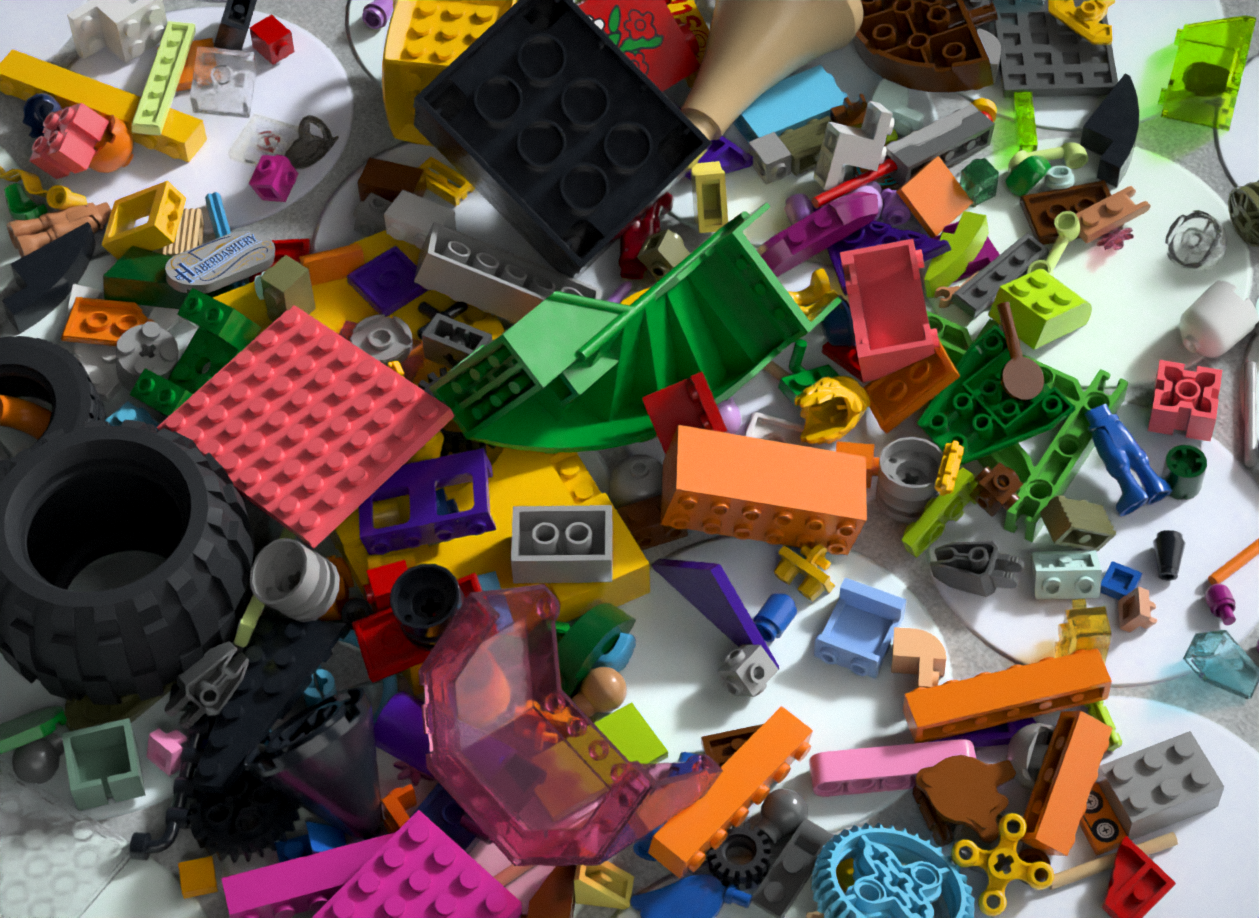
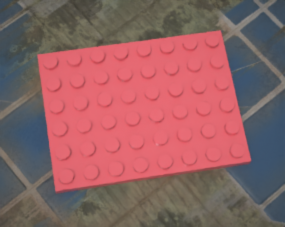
[156,305,455,549]

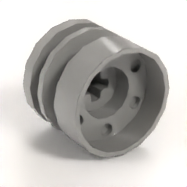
[875,437,943,523]
[250,538,340,622]

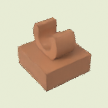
[1118,586,1157,632]

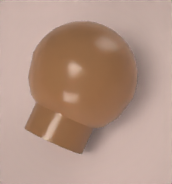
[572,667,627,719]

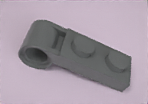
[751,819,834,918]

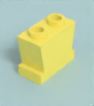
[691,161,728,233]

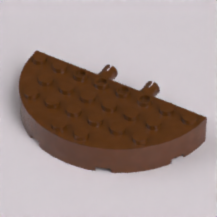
[853,0,998,93]

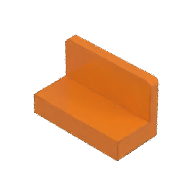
[299,243,365,286]

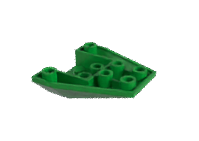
[917,325,1076,466]

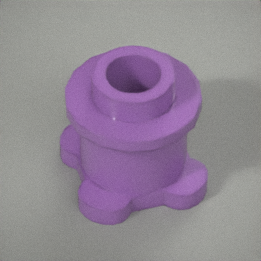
[881,188,911,226]

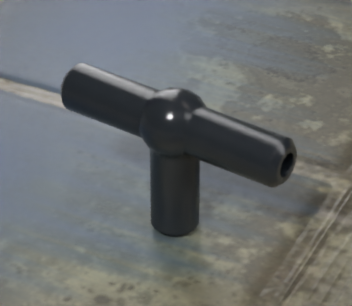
[417,301,468,340]

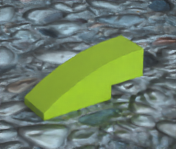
[924,211,989,298]

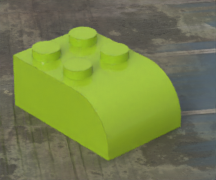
[988,269,1092,350]

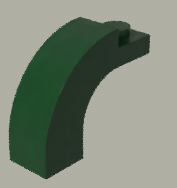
[538,603,636,706]

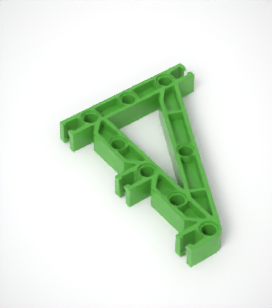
[926,310,1128,543]

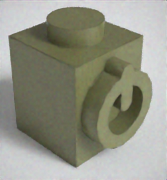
[637,229,690,281]

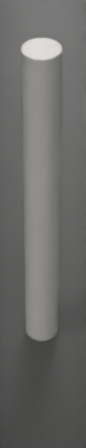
[1244,361,1257,467]

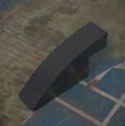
[1080,73,1140,188]
[2,222,96,334]

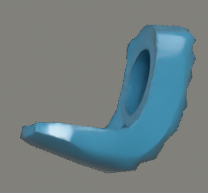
[591,633,636,672]

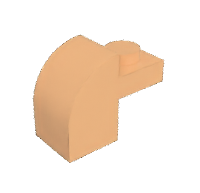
[891,627,947,688]

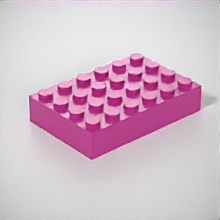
[312,810,522,918]

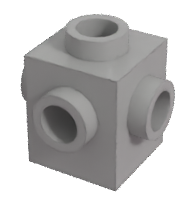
[353,193,392,237]
[717,645,778,697]

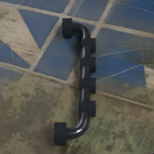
[130,684,214,861]

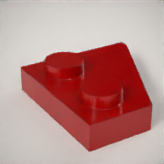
[1102,836,1176,918]

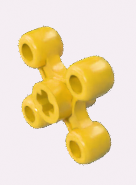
[951,813,1054,917]

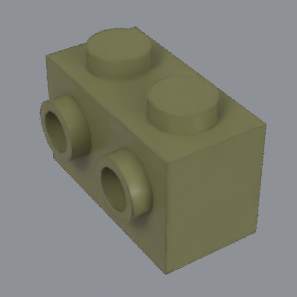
[260,255,316,322]

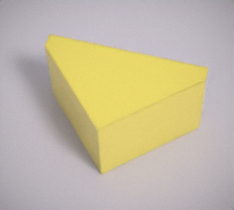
[574,848,634,909]

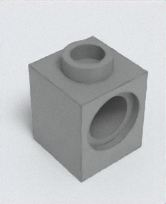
[749,132,792,184]

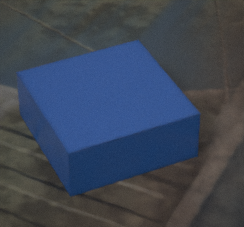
[1100,561,1142,600]

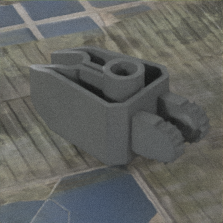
[930,541,1025,597]
[164,641,249,729]

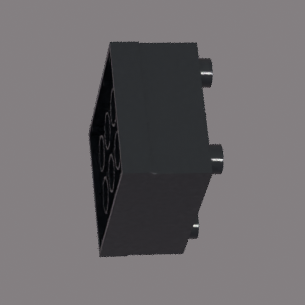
[413,0,712,279]

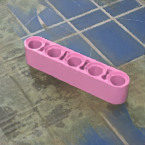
[809,739,976,797]

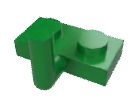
[778,339,840,407]

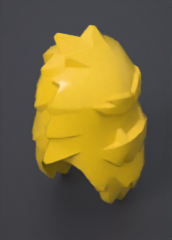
[794,376,870,445]

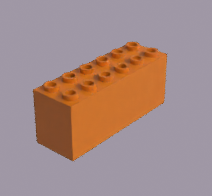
[661,425,867,555]

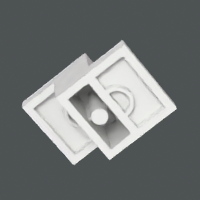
[67,0,167,63]
[813,101,894,190]

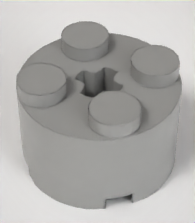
[116,322,179,391]

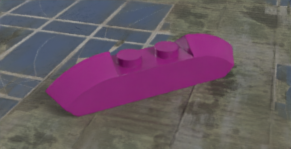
[756,192,878,277]

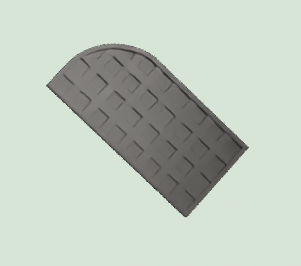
[991,0,1118,98]

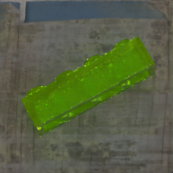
[1013,92,1038,153]

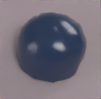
[22,93,62,139]

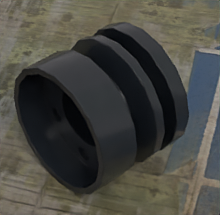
[390,564,471,651]

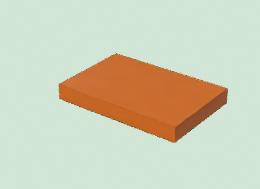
[863,338,960,434]

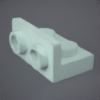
[1030,550,1102,599]

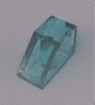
[1183,630,1259,699]

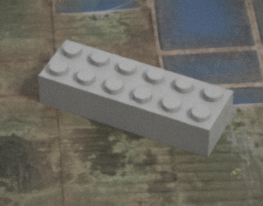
[414,222,602,324]

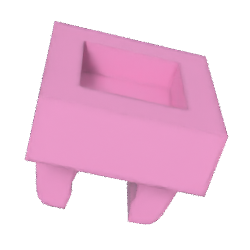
[147,728,187,777]

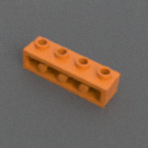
[1020,711,1113,856]

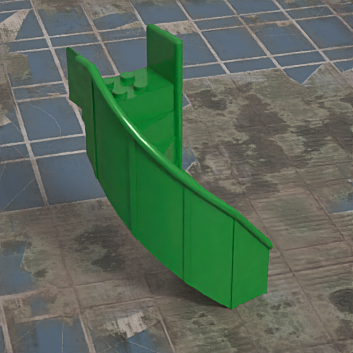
[429,202,842,454]

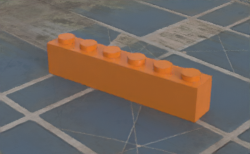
[903,648,1112,743]
[648,706,813,879]

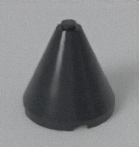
[245,687,383,841]

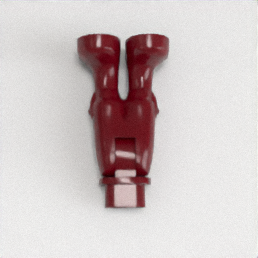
[618,192,674,280]

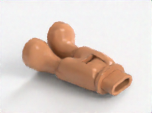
[7,202,112,258]

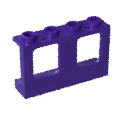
[359,448,496,555]

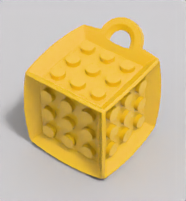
[382,0,518,147]

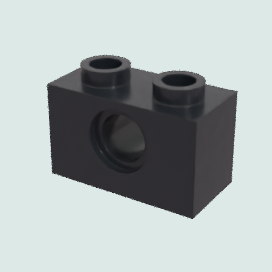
[213,0,257,55]

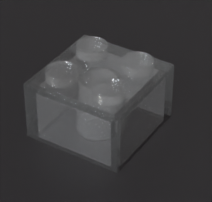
[190,46,257,118]

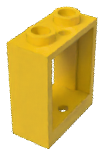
[101,180,186,260]

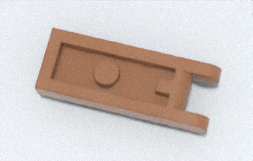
[1076,186,1151,244]

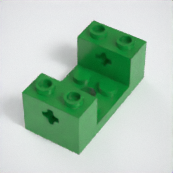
[129,288,261,418]

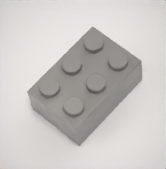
[511,505,613,583]
[1095,731,1225,840]

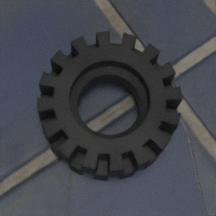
[708,822,771,890]

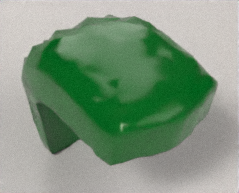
[1005,155,1051,197]
[4,183,48,220]

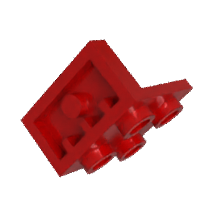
[642,371,727,455]

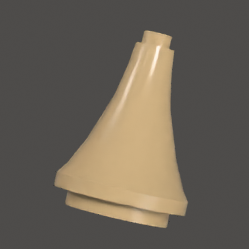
[680,0,863,141]

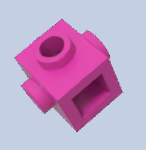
[248,154,299,202]

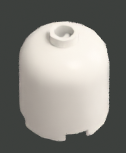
[1179,280,1259,358]

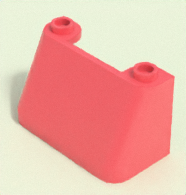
[840,239,940,383]

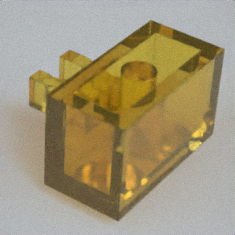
[1055,599,1112,664]

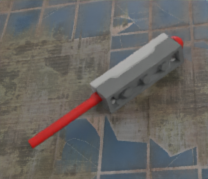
[811,104,995,208]

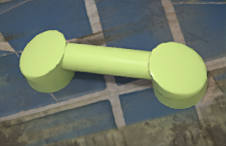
[1008,142,1089,173]
[1027,211,1080,277]

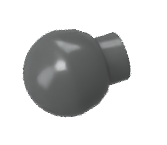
[12,732,64,785]
[754,788,808,845]

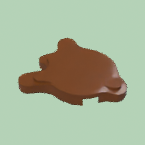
[915,755,1016,843]

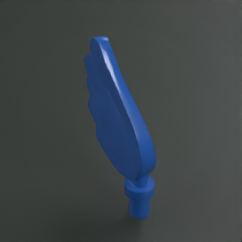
[630,874,753,918]

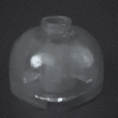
[1165,210,1228,272]

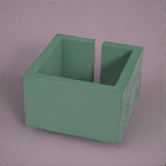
[62,718,146,811]

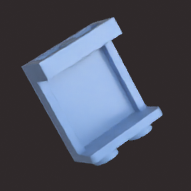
[814,578,906,679]

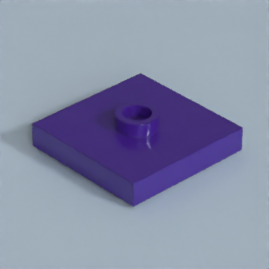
[347,245,429,317]

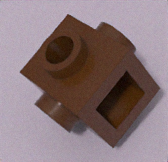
[969,462,1023,517]

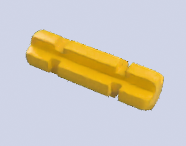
[934,441,964,496]

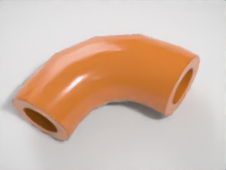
[0,394,52,440]

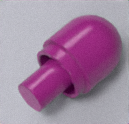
[1205,584,1236,626]

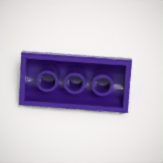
[374,691,520,800]

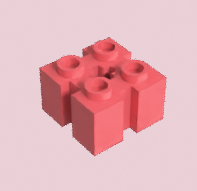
[29,103,109,179]
[1148,360,1222,441]

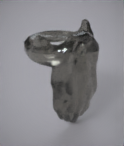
[285,115,339,170]

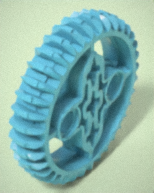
[811,823,975,918]

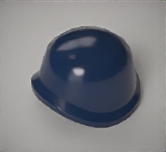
[821,295,856,348]

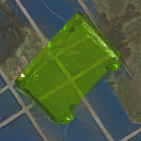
[1158,15,1257,131]

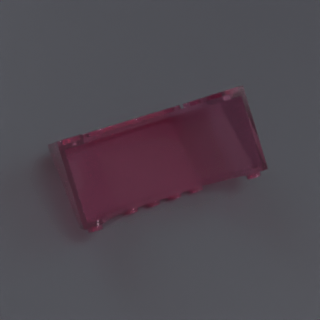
[418,584,723,866]

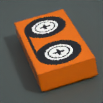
[1079,782,1128,856]

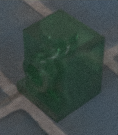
[960,158,999,208]

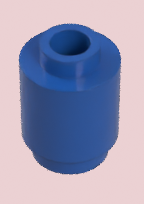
[753,593,798,642]

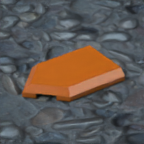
[61,297,154,346]

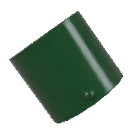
[1161,445,1207,500]

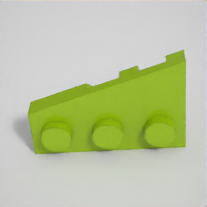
[901,467,977,558]

